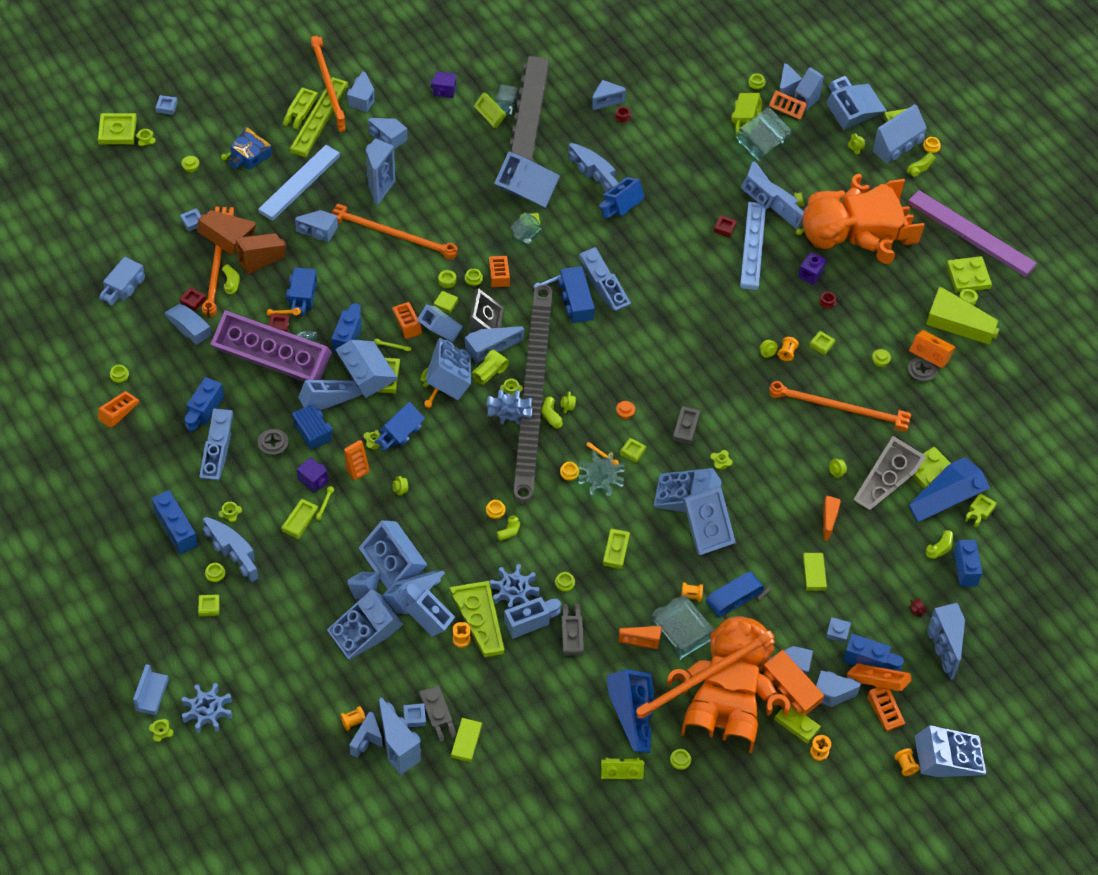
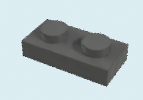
[673,406,700,445]

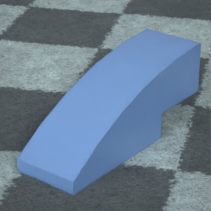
[164,304,212,345]

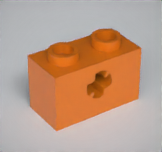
[909,330,956,368]

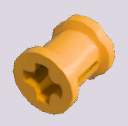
[777,337,799,361]
[681,582,703,602]
[453,622,471,648]
[340,706,365,731]
[810,735,831,761]
[894,748,920,776]

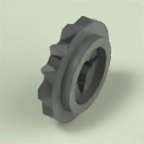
[907,357,938,383]
[258,429,289,456]

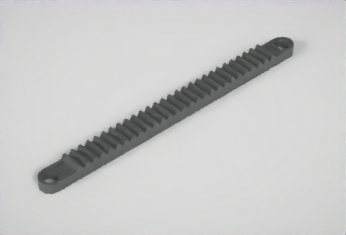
[514,285,552,504]

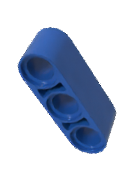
[706,571,764,617]

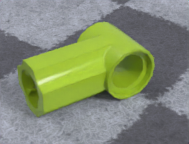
[472,350,509,385]

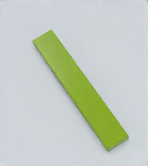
[290,77,348,158]

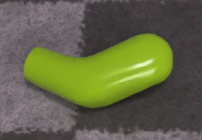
[907,152,936,177]
[222,264,240,295]
[541,397,563,429]
[926,530,953,559]

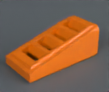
[769,90,807,119]
[489,256,510,287]
[392,302,422,339]
[98,391,139,428]
[344,440,369,480]
[823,496,841,541]
[618,626,662,649]
[867,687,905,732]

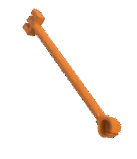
[311,36,345,132]
[332,204,457,259]
[202,207,234,318]
[769,381,911,432]
[637,630,775,719]

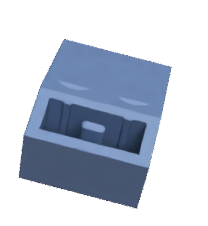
[826,84,886,130]
[494,152,560,208]
[426,338,471,400]
[654,468,722,513]
[327,590,403,660]
[927,603,965,680]
[379,697,421,775]
[915,725,986,777]

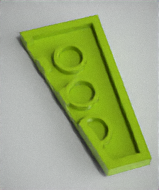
[449,581,505,658]

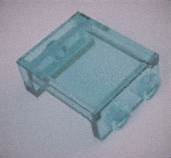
[736,107,792,161]
[651,595,714,659]

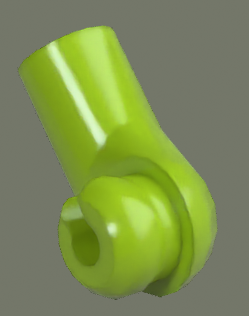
[496,516,520,541]

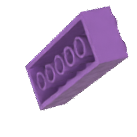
[210,310,332,382]

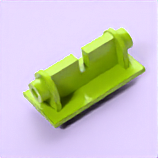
[601,758,644,779]

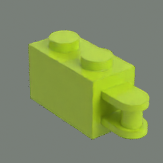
[731,93,763,135]

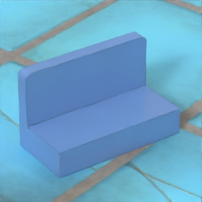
[133,664,169,715]

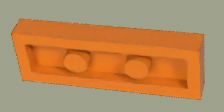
[847,663,912,691]

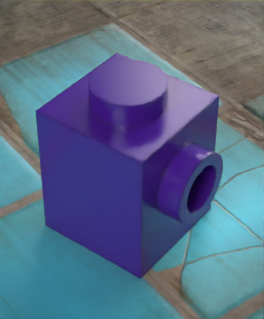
[430,71,456,98]
[798,252,827,285]
[297,457,328,493]

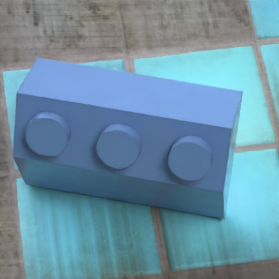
[873,104,927,164]
[365,138,395,205]
[335,340,398,398]
[359,520,427,589]

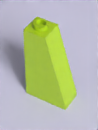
[926,287,999,345]

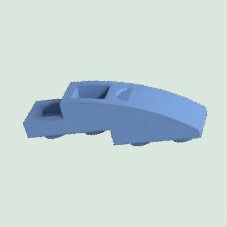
[568,143,618,192]
[741,174,804,229]
[579,247,631,312]
[199,408,233,481]
[202,517,258,582]

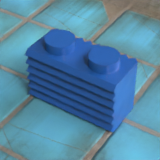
[292,404,333,450]
[954,540,983,586]

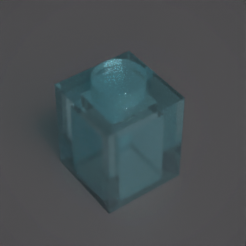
[495,84,518,114]
[511,212,543,244]

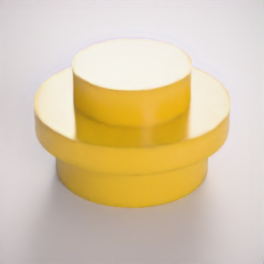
[923,137,941,153]
[560,462,579,481]
[486,500,505,519]

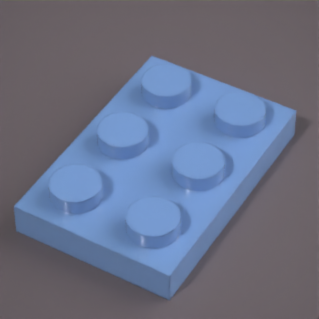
[683,486,736,555]

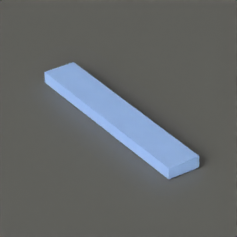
[258,145,340,221]
[740,202,766,290]

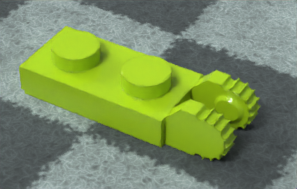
[283,88,318,129]

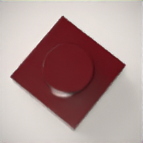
[714,215,737,238]
[179,287,206,311]
[269,314,290,332]

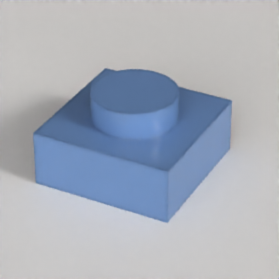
[156,95,178,115]
[180,208,201,232]
[826,617,851,643]
[403,703,426,727]

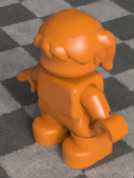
[802,174,925,264]
[667,616,790,753]

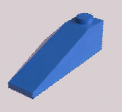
[908,457,990,522]
[607,669,654,753]

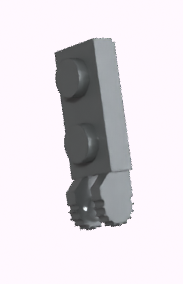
[562,604,584,656]
[419,685,456,742]

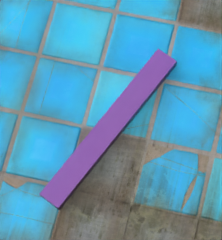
[908,190,1037,277]

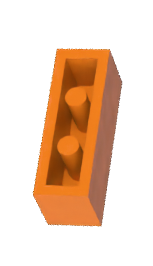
[763,650,824,717]

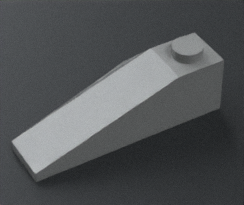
[853,436,926,511]

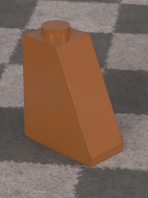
[197,210,256,255]
[236,233,287,275]

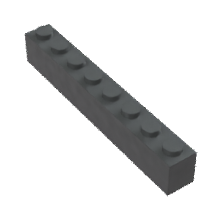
[508,56,549,162]

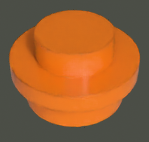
[616,401,635,419]

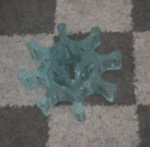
[578,451,625,496]

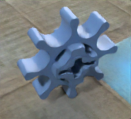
[486,390,533,425]
[490,564,539,609]
[182,683,232,733]

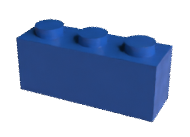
[558,266,595,323]
[151,490,198,554]

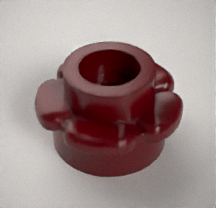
[614,106,631,122]
[819,292,837,309]
[909,598,927,617]

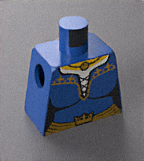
[229,127,272,169]

